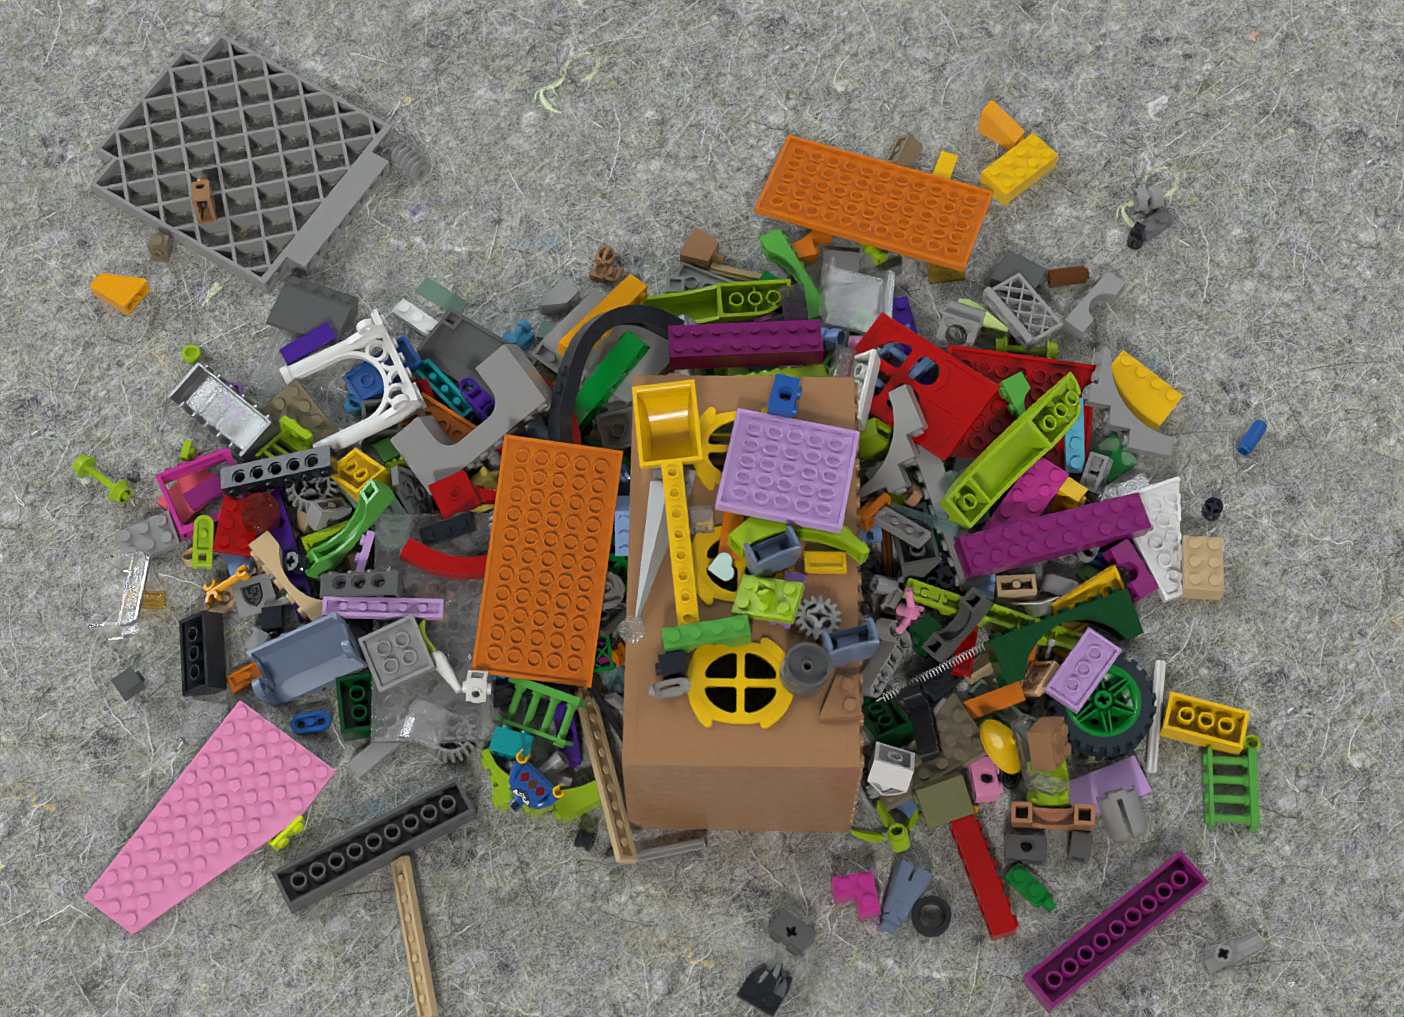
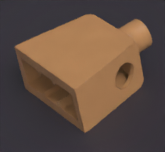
[191,178,217,224]
[680,227,726,270]

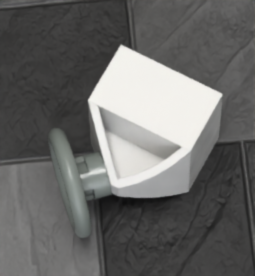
[859,742,915,812]

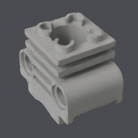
[934,299,987,352]

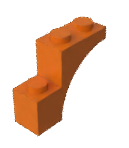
[790,229,834,266]

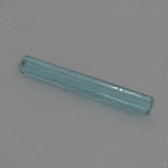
[888,503,960,535]

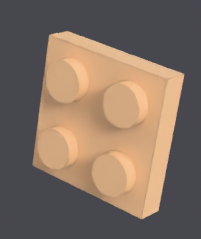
[1020,661,1060,697]

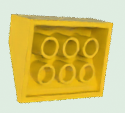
[1101,350,1183,431]

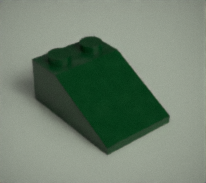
[862,688,915,748]

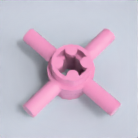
[895,588,925,634]

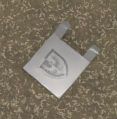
[231,573,292,619]

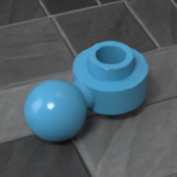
[343,388,362,415]

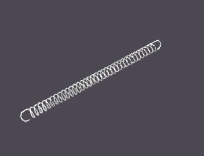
[876,634,1001,702]

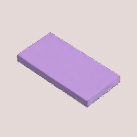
[1044,627,1122,714]
[1069,756,1152,816]

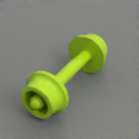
[991,336,1060,360]
[72,454,133,504]

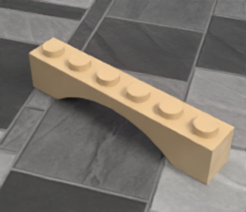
[249,531,323,622]

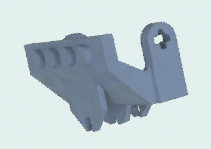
[247,612,368,708]

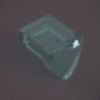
[602,668,625,696]

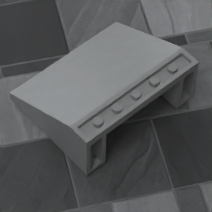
[531,289,670,411]

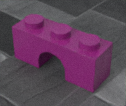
[1102,538,1159,603]

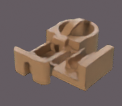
[588,246,624,285]

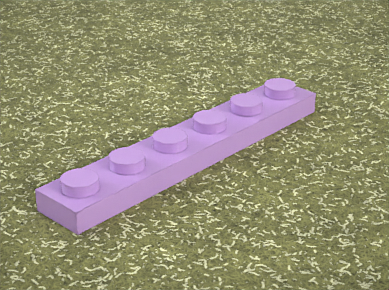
[322,596,444,620]

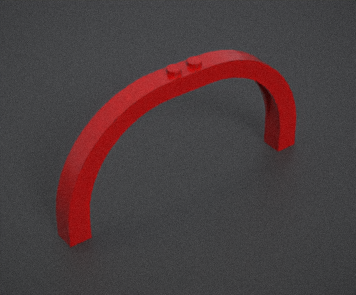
[400,374,582,580]

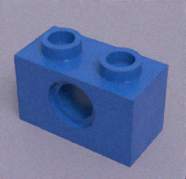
[766,373,803,418]

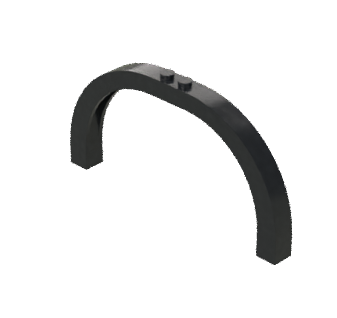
[548,304,684,530]

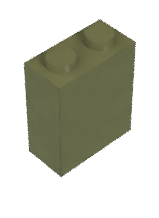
[911,771,974,829]

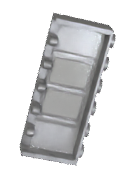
[168,362,280,463]

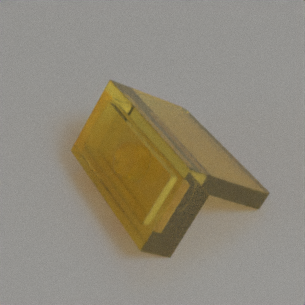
[926,262,966,285]

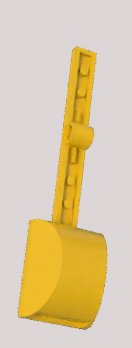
[632,379,704,626]

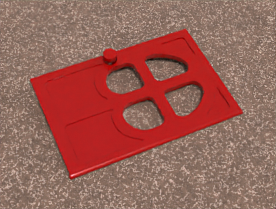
[833,312,1001,462]

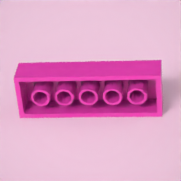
[981,457,1069,572]

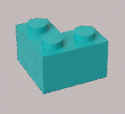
[489,725,536,762]

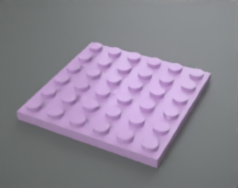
[715,408,860,534]

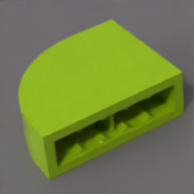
[859,418,894,461]

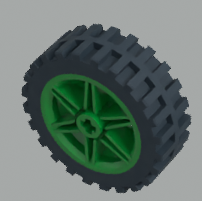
[1044,653,1157,761]

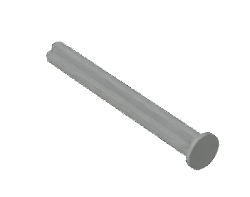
[604,834,706,869]

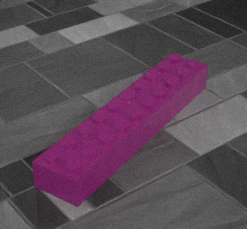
[953,492,1152,581]
[1022,851,1209,1014]

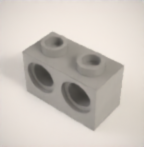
[1079,451,1113,496]

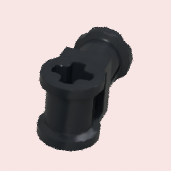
[934,552,956,592]

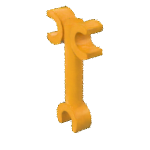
[203,565,250,607]

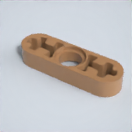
[902,474,922,507]

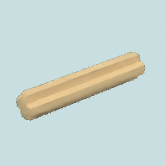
[710,263,762,281]

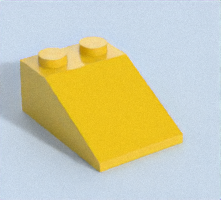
[330,447,393,503]

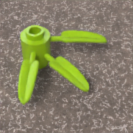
[851,799,920,853]

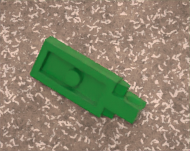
[1004,863,1056,913]

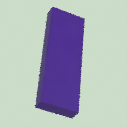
[279,321,338,366]

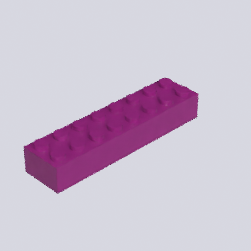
[668,320,823,370]

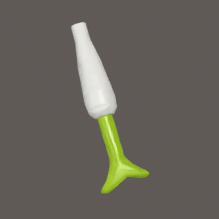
[418,619,462,693]

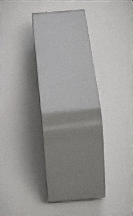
[861,618,911,698]

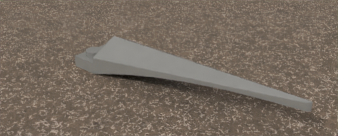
[635,468,697,623]

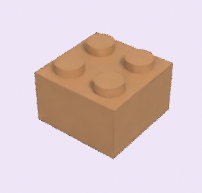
[1026,717,1071,771]

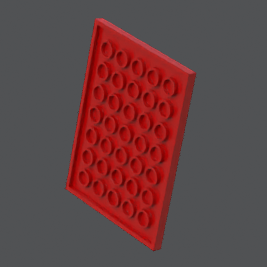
[947,344,1096,477]

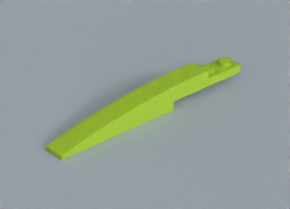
[902,578,1083,652]

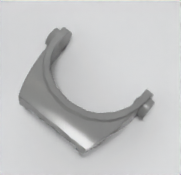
[648,677,691,699]

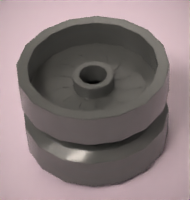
[779,642,832,698]

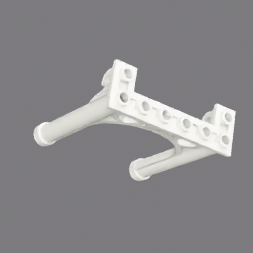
[279,309,427,452]

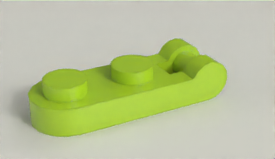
[192,515,214,570]

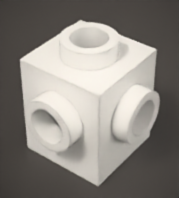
[462,670,492,703]

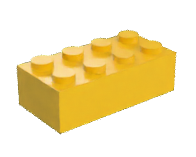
[979,132,1058,206]
[1160,691,1250,756]

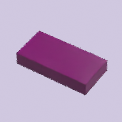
[182,474,224,512]

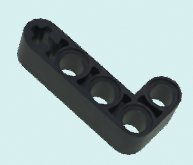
[900,682,943,763]

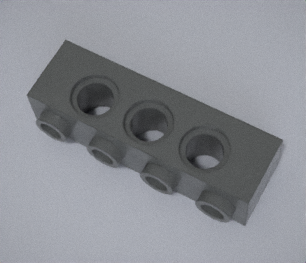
[320,569,404,600]

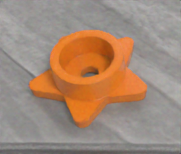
[612,642,626,667]

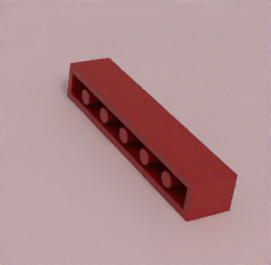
[949,814,1019,941]

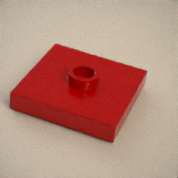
[428,470,481,520]

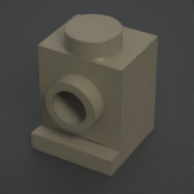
[147,233,173,262]

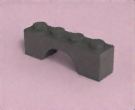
[922,587,994,664]

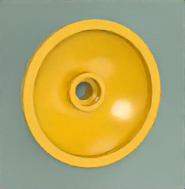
[979,719,1024,774]

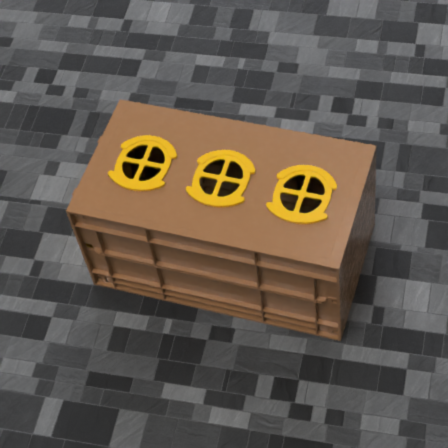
[622,373,864,832]

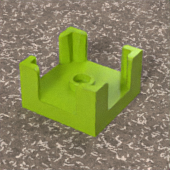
[1025,760,1071,808]

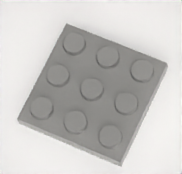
[358,614,436,694]

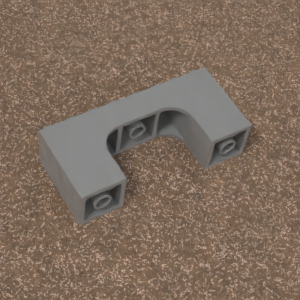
[390,344,553,495]

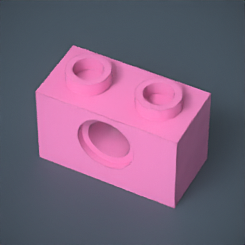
[968,756,1003,804]

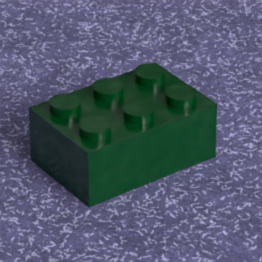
[335,672,384,742]

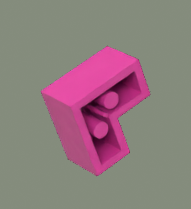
[830,871,880,920]

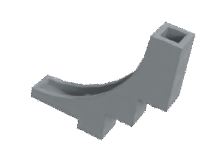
[1082,348,1174,459]
[858,384,928,504]

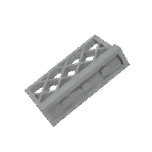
[982,273,1064,352]

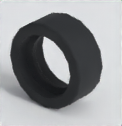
[911,895,952,937]

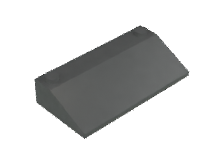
[416,308,539,400]

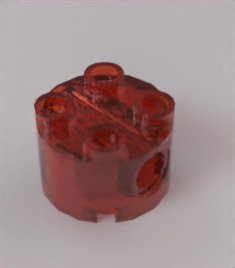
[240,492,281,537]

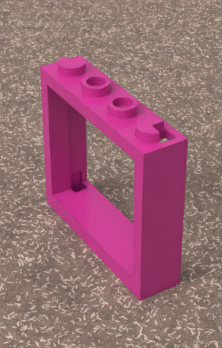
[155,447,251,541]

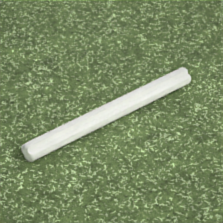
[1146,660,1166,773]

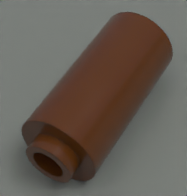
[1046,265,1089,288]

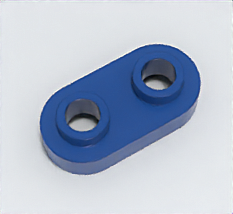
[291,710,332,736]

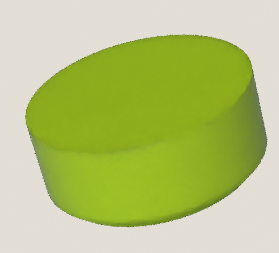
[182,344,202,364]

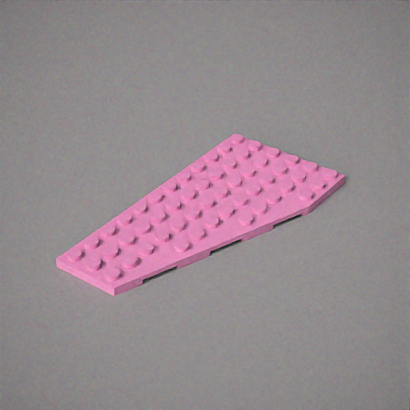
[84,700,336,935]

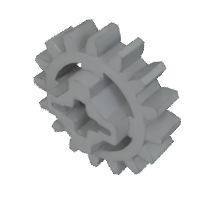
[794,596,841,642]

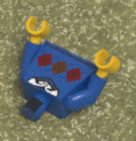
[508,749,568,812]

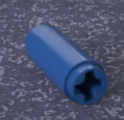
[1237,420,1267,456]

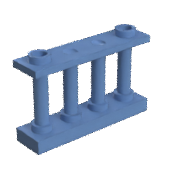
[876,323,936,408]

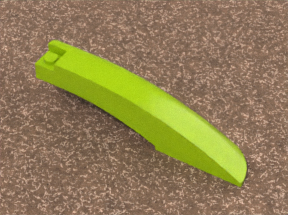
[640,279,791,325]
[938,372,1082,530]

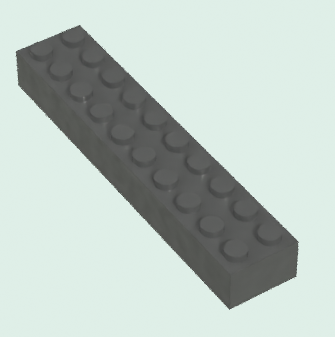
[271,776,477,914]

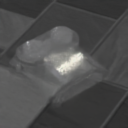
[399,699,453,752]

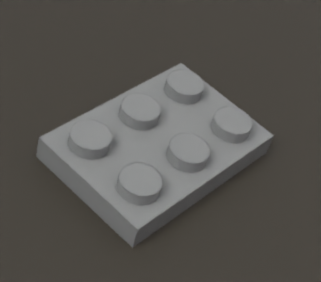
[115,510,182,568]

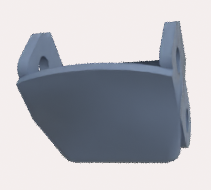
[743,525,801,577]
[822,617,880,667]

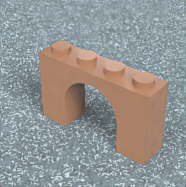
[1011,801,1095,832]

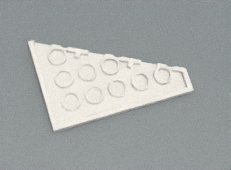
[1119,476,1183,603]

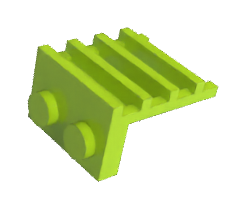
[255,415,314,459]

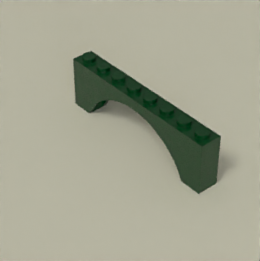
[983,587,1144,687]

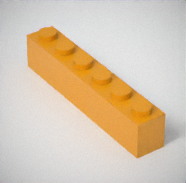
[558,274,648,356]

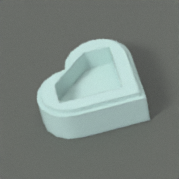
[708,553,734,581]

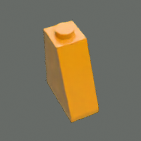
[978,99,1025,150]
[90,273,151,316]

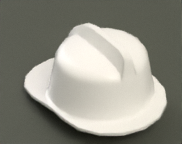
[1011,596,1059,620]

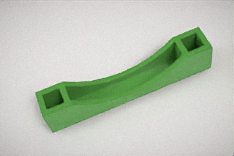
[760,229,831,325]
[305,478,395,579]

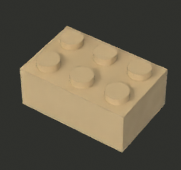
[1180,535,1224,600]

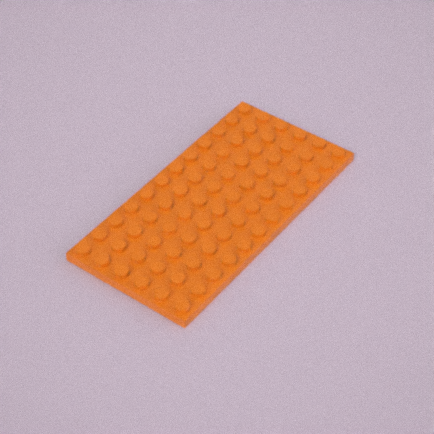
[754,134,994,272]
[471,434,623,688]

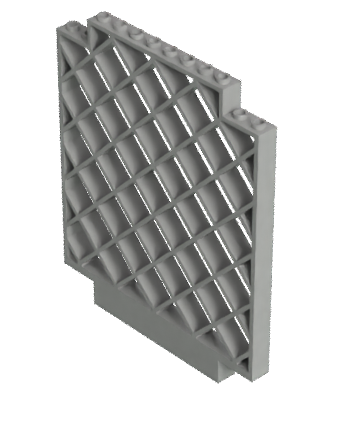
[90,33,394,293]

